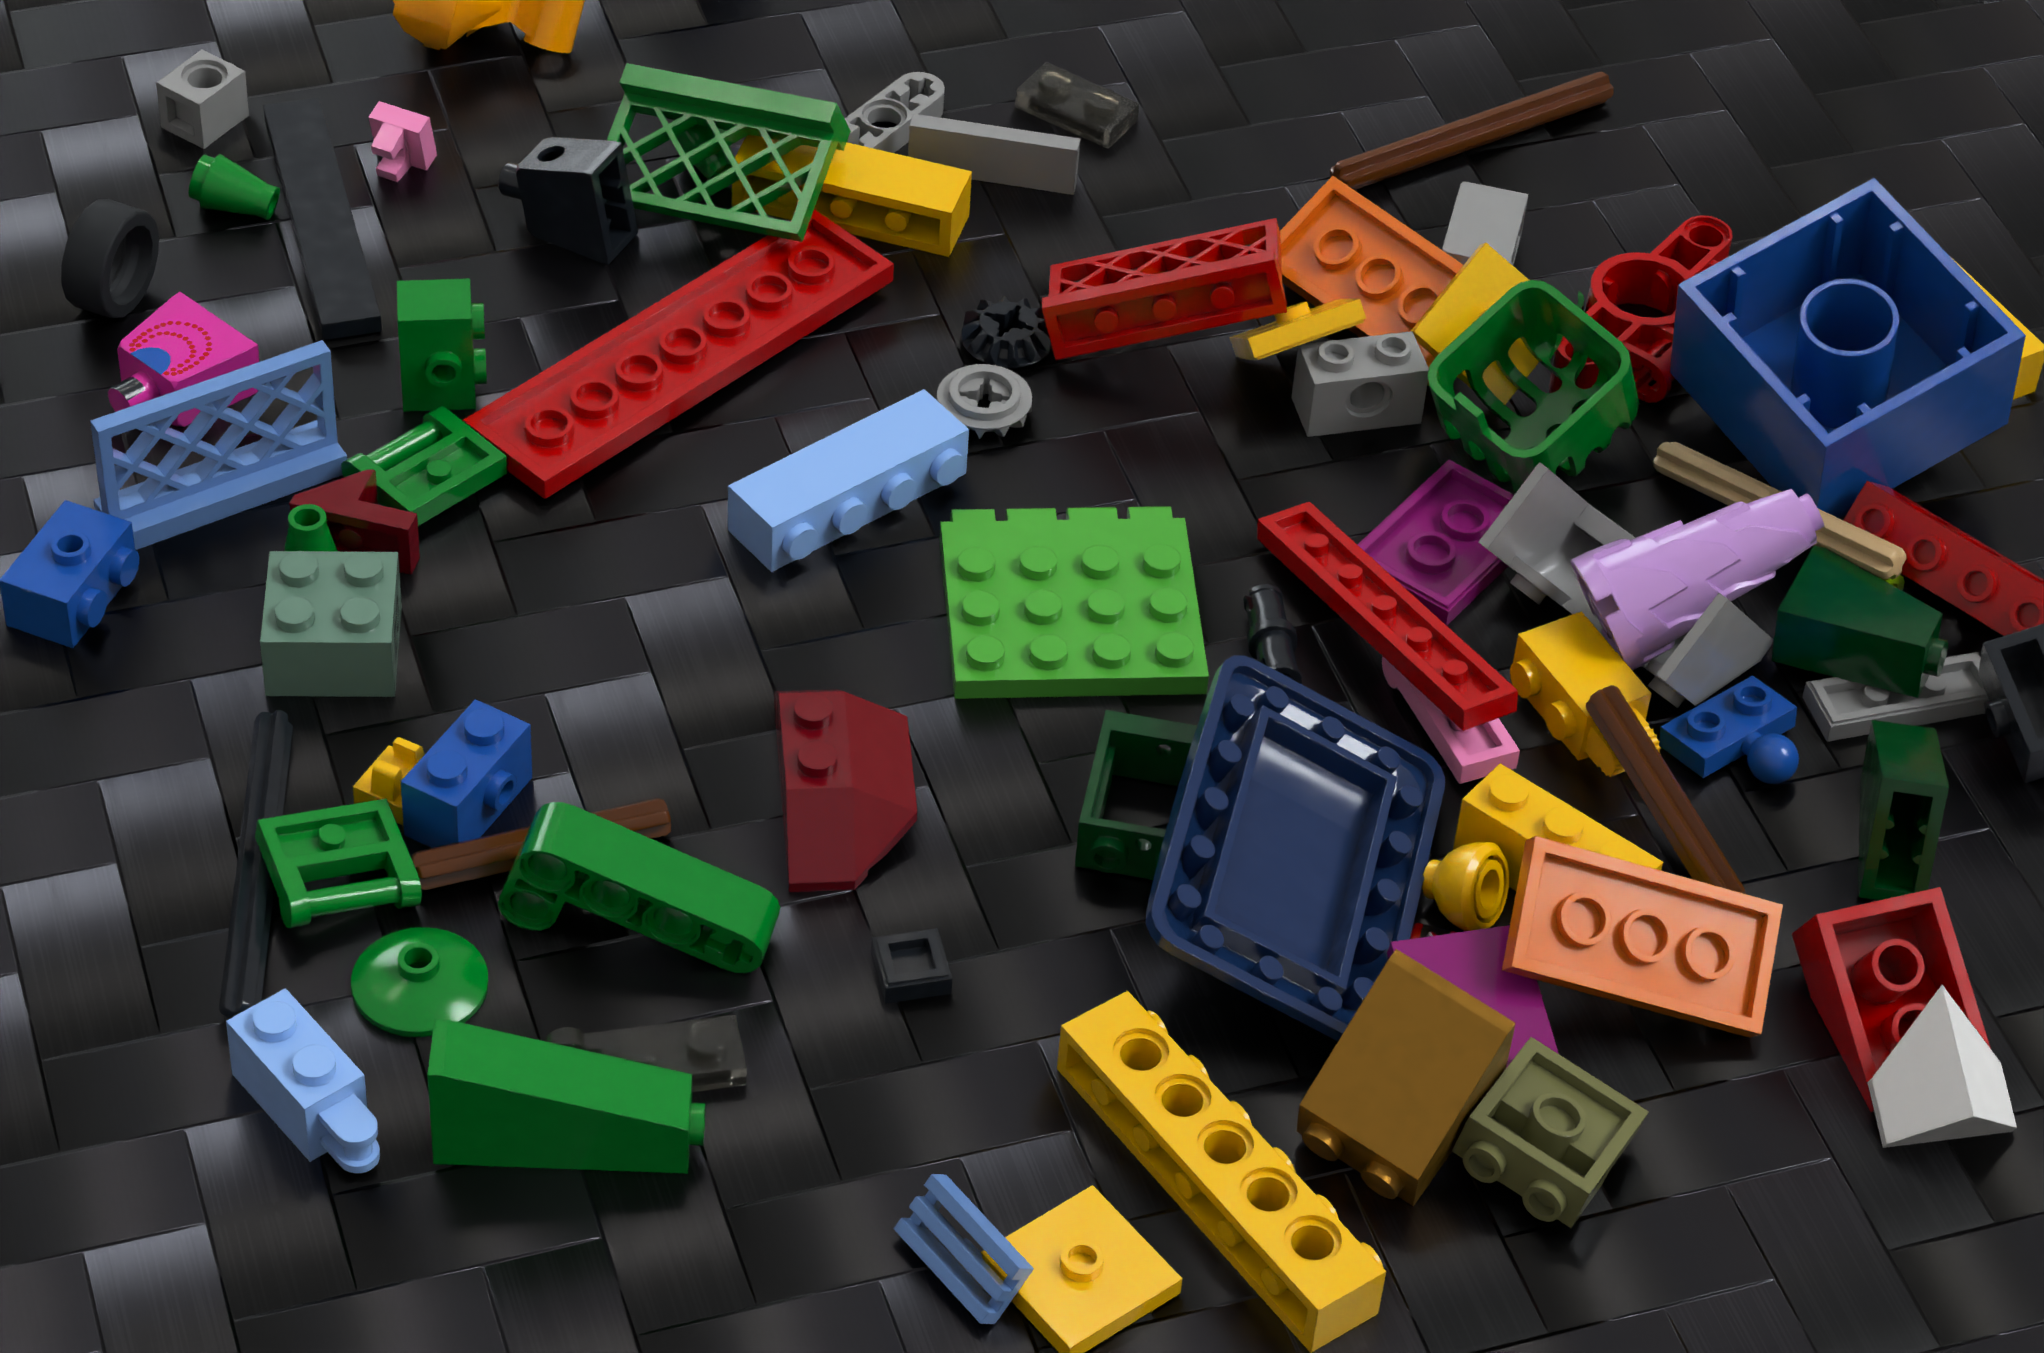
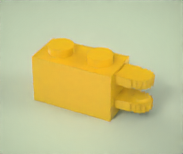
[1510,611,1661,777]

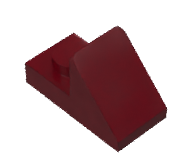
[289,469,420,575]

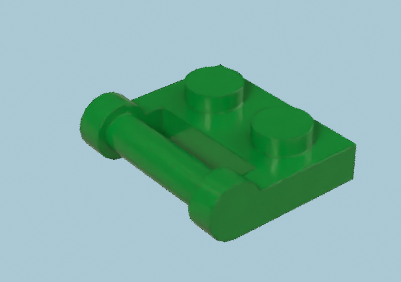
[341,406,507,526]
[255,799,422,929]

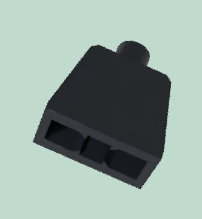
[499,137,638,265]

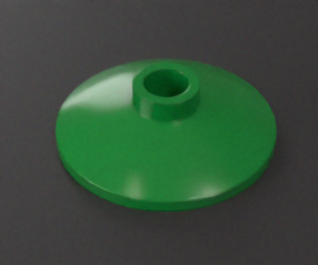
[351,927,489,1037]

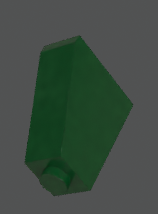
[1772,545,1948,698]
[1858,720,1949,900]

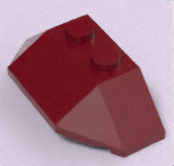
[774,689,917,892]

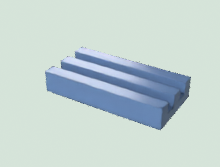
[894,1174,1034,1324]

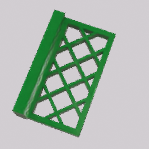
[607,63,851,242]

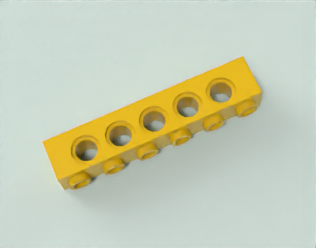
[1057,991,1386,1353]

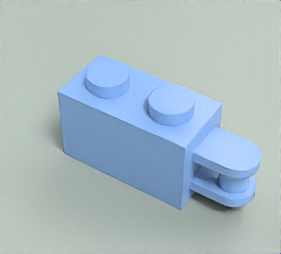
[226,988,380,1173]

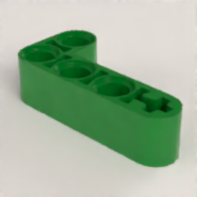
[498,802,781,973]

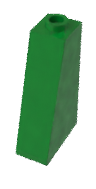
[427,1019,705,1174]

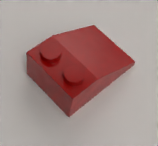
[1792,887,1991,1112]

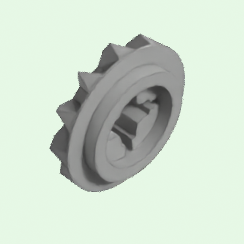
[937,364,1032,439]

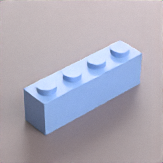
[728,389,969,572]

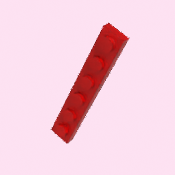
[1257,501,1518,731]

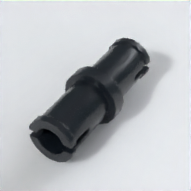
[1243,584,1302,684]

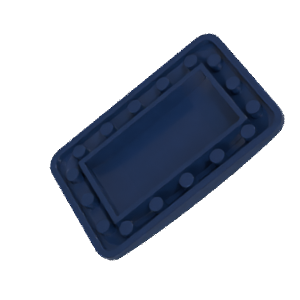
[1146,655,1445,1041]

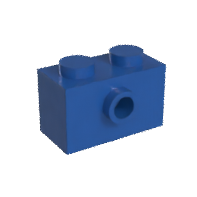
[0,500,140,648]
[401,699,533,848]

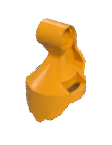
[392,0,585,53]

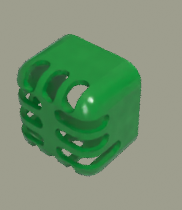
[1427,280,1639,493]

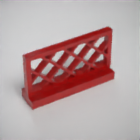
[1042,218,1287,360]

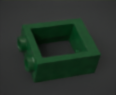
[1075,710,1197,880]

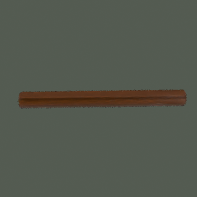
[1329,71,1614,190]

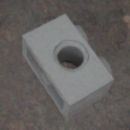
[1291,331,1429,437]

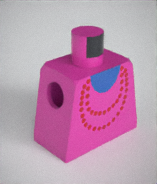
[108,292,259,427]

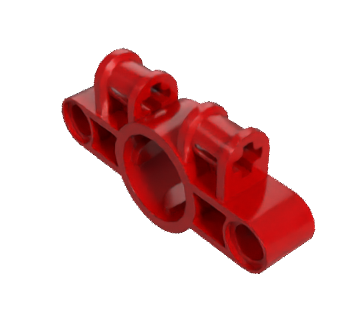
[1549,215,1732,408]

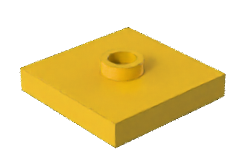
[1411,242,1539,405]
[1230,299,1367,360]
[981,1185,1182,1353]

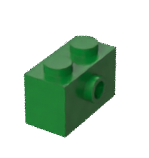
[397,278,487,412]

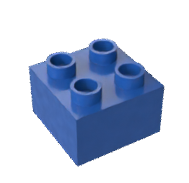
[1670,178,2026,519]

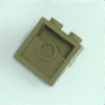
[1452,1037,1649,1228]

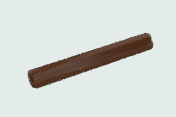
[1586,685,1746,894]
[411,798,671,891]

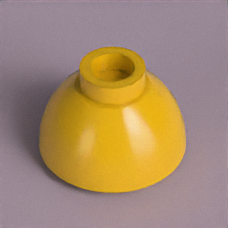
[1422,842,1509,931]

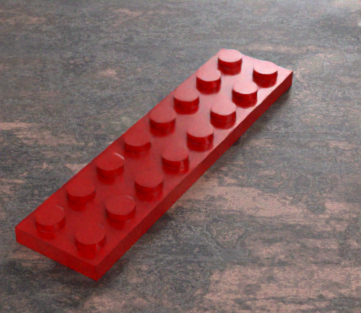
[463,209,894,499]

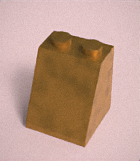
[1296,949,1516,1206]

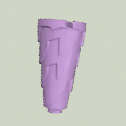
[1570,489,1824,671]

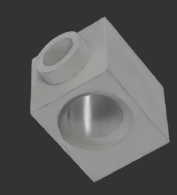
[156,49,249,149]

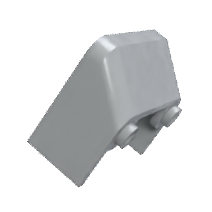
[1478,462,1774,708]

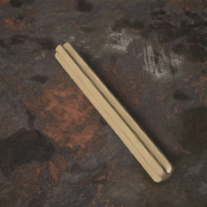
[1653,442,1906,579]

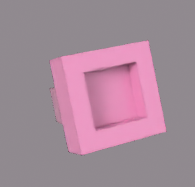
[368,101,437,182]

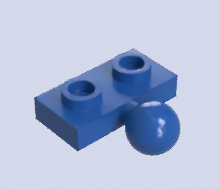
[1659,676,1799,784]

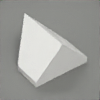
[1868,985,2017,1148]

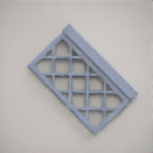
[90,340,347,550]

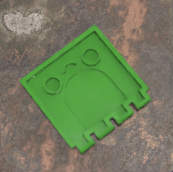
[940,506,1209,699]

